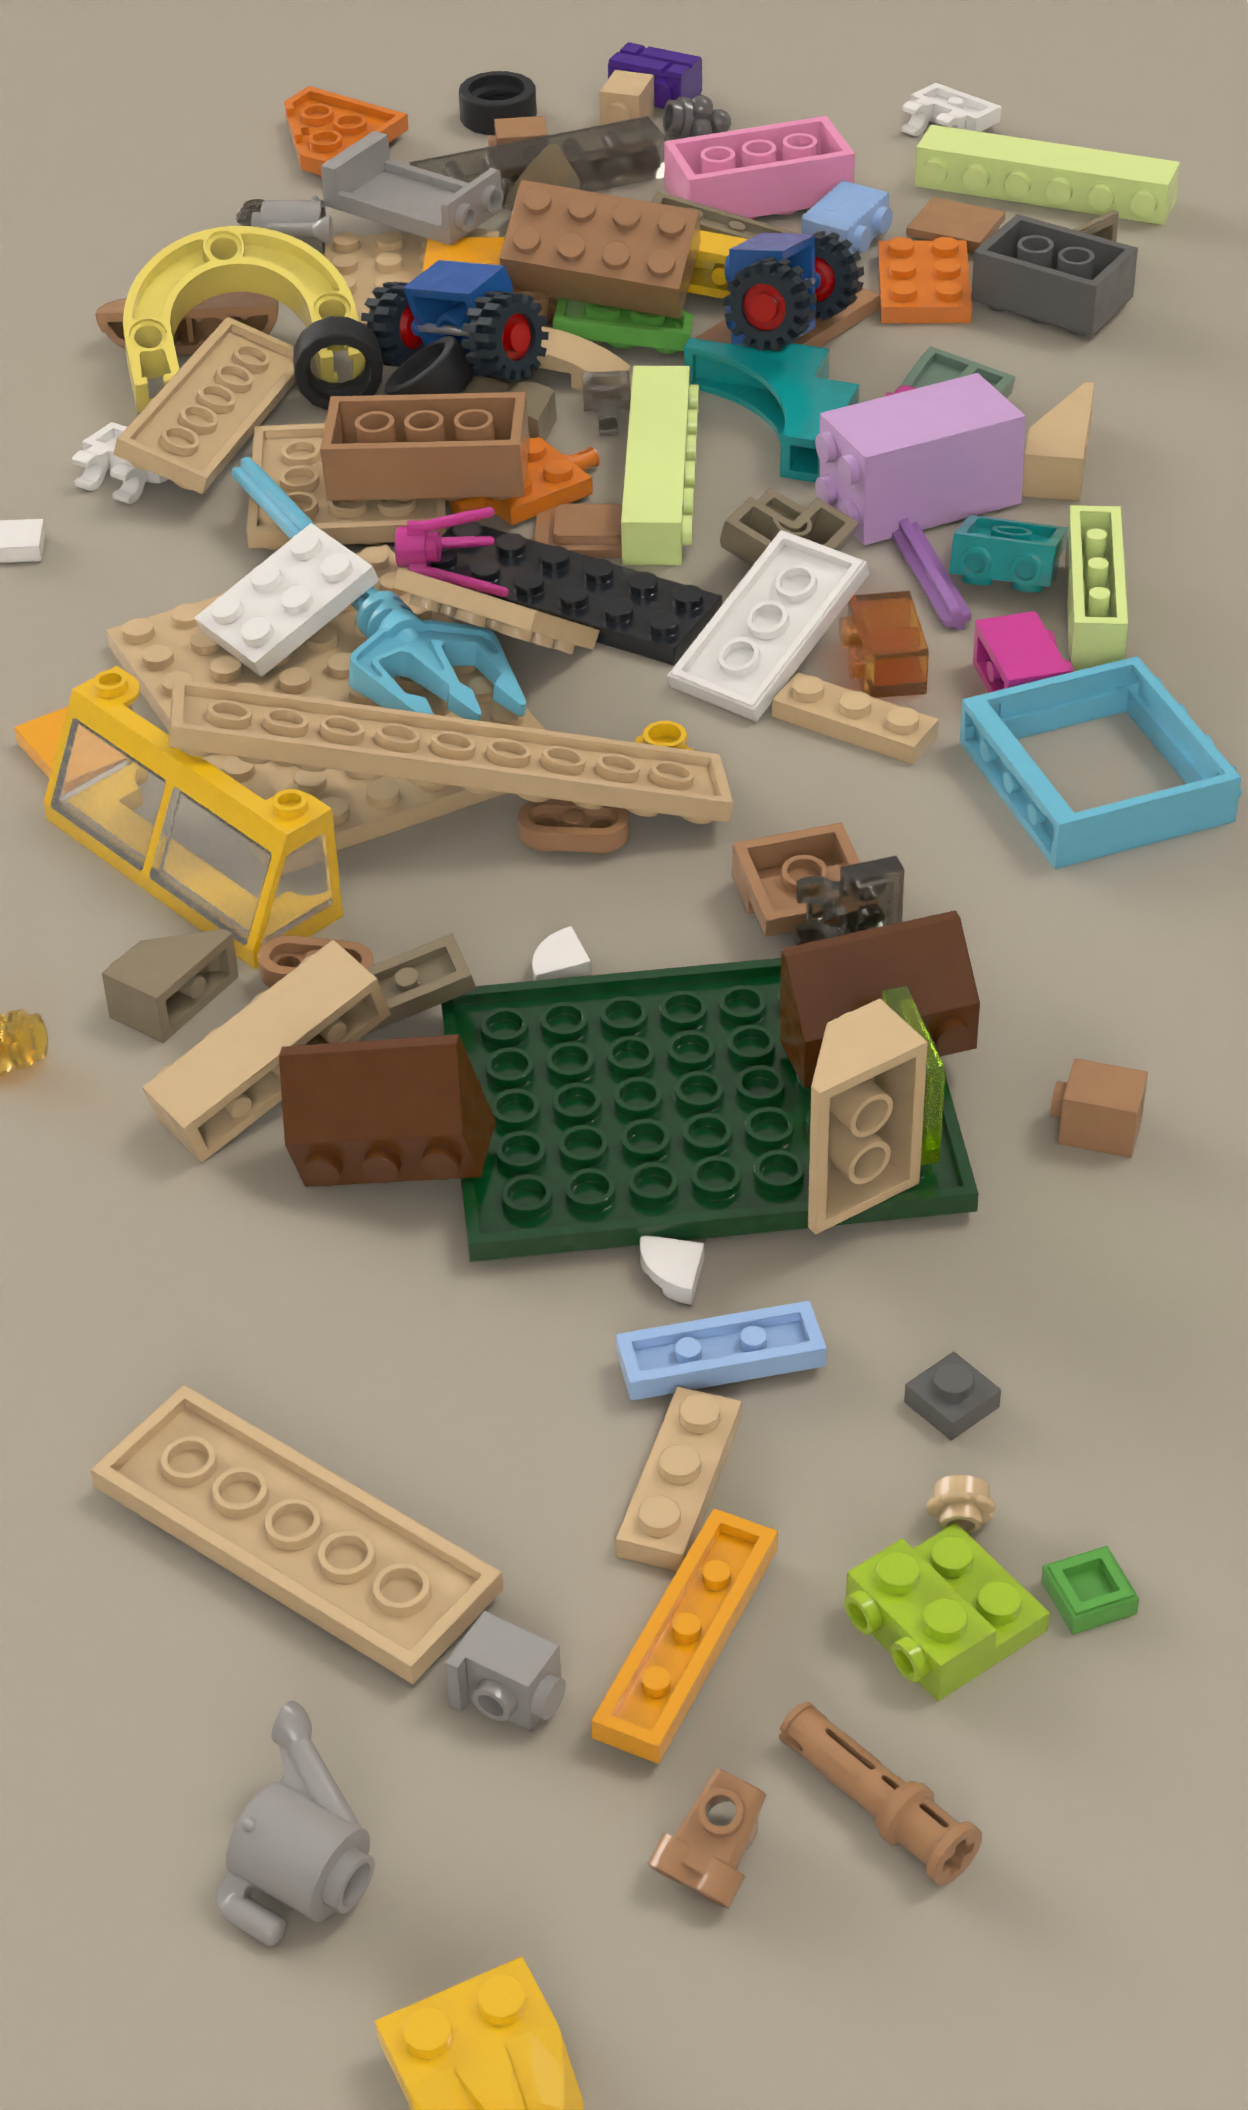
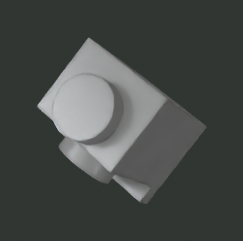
[445,1610,566,1732]

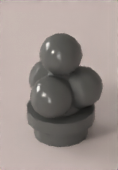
[663,95,731,139]

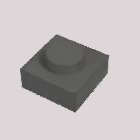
[904,1351,1001,1441]

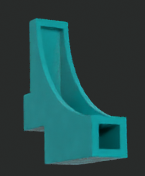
[684,337,859,483]

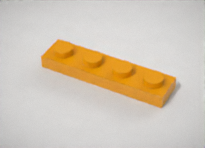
[591,1508,778,1764]

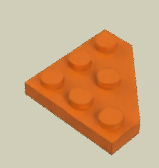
[284,86,409,178]

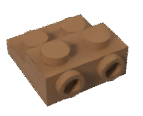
[732,822,878,937]

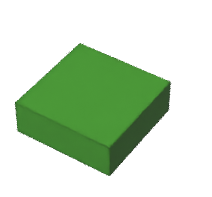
[1041,1546,1139,1635]

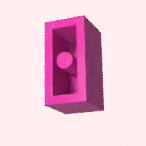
[972,611,1074,693]

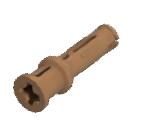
[779,1702,982,1886]

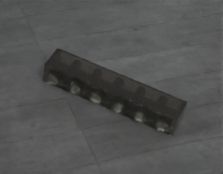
[409,116,666,209]

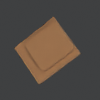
[906,197,1006,253]
[534,503,622,558]

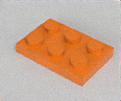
[878,237,972,323]

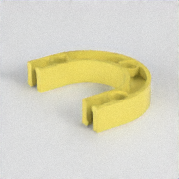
[123,226,365,413]

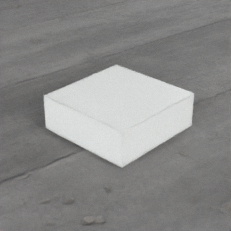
[0,519,46,563]

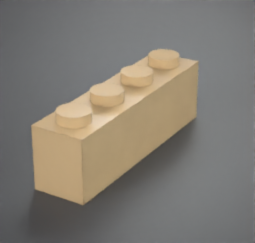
[142,940,391,1163]

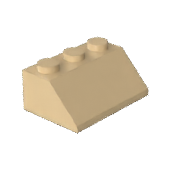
[808,999,928,1235]

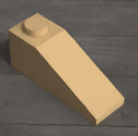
[1022,382,1095,501]

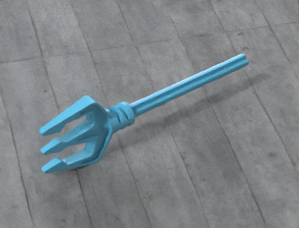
[232,457,526,721]

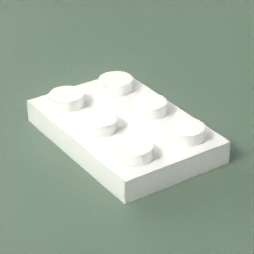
[194,523,379,677]

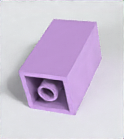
[815,373,1026,545]

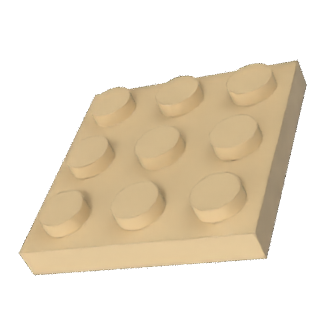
[393,567,600,655]

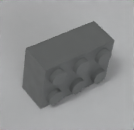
[971,214,1138,336]

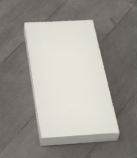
[667,530,870,722]

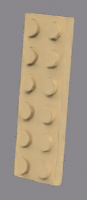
[113,316,296,494]
[90,1385,503,1684]

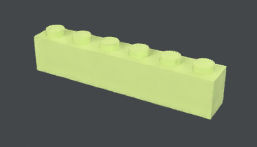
[915,125,1180,225]
[621,366,699,565]

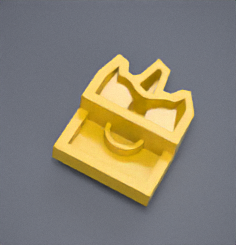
[375,1956,584,2110]

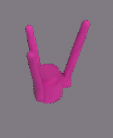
[395,507,509,597]

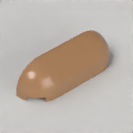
[95,292,279,355]

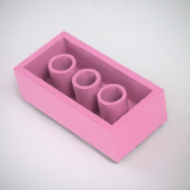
[664,116,855,220]

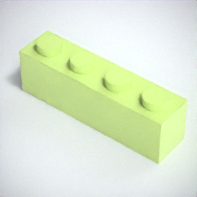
[1065,505,1128,672]

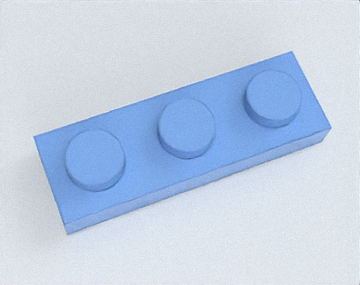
[616,1300,827,1401]

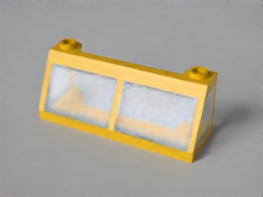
[44,665,343,970]

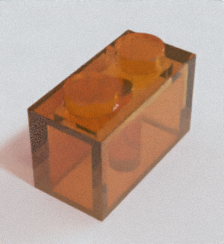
[839,590,929,698]

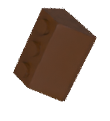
[780,910,980,1088]
[279,1034,496,1187]

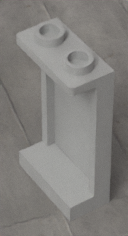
[321,131,504,246]

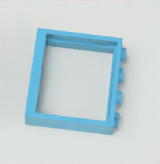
[960,656,1243,869]

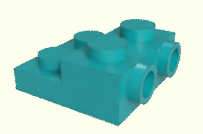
[949,515,1068,592]

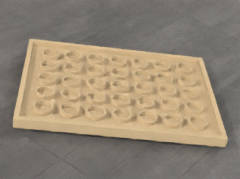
[106,544,545,871]

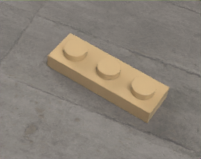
[771,672,939,765]
[615,1387,742,1571]

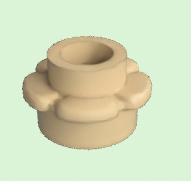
[926,1475,996,1534]

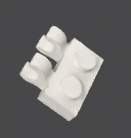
[901,83,1001,137]
[72,422,168,504]

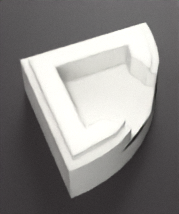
[532,926,591,981]
[640,1235,704,1305]

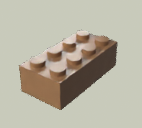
[499,180,701,319]
[320,392,530,503]

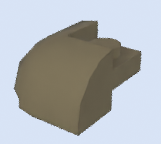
[720,487,859,566]

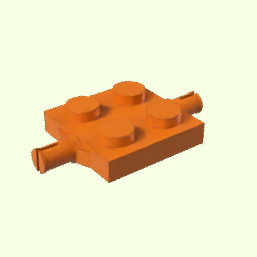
[450,436,600,526]

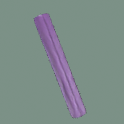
[892,518,972,631]

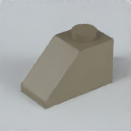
[102,929,238,1043]

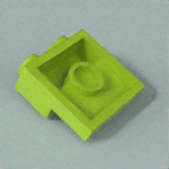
[844,1522,1050,1702]

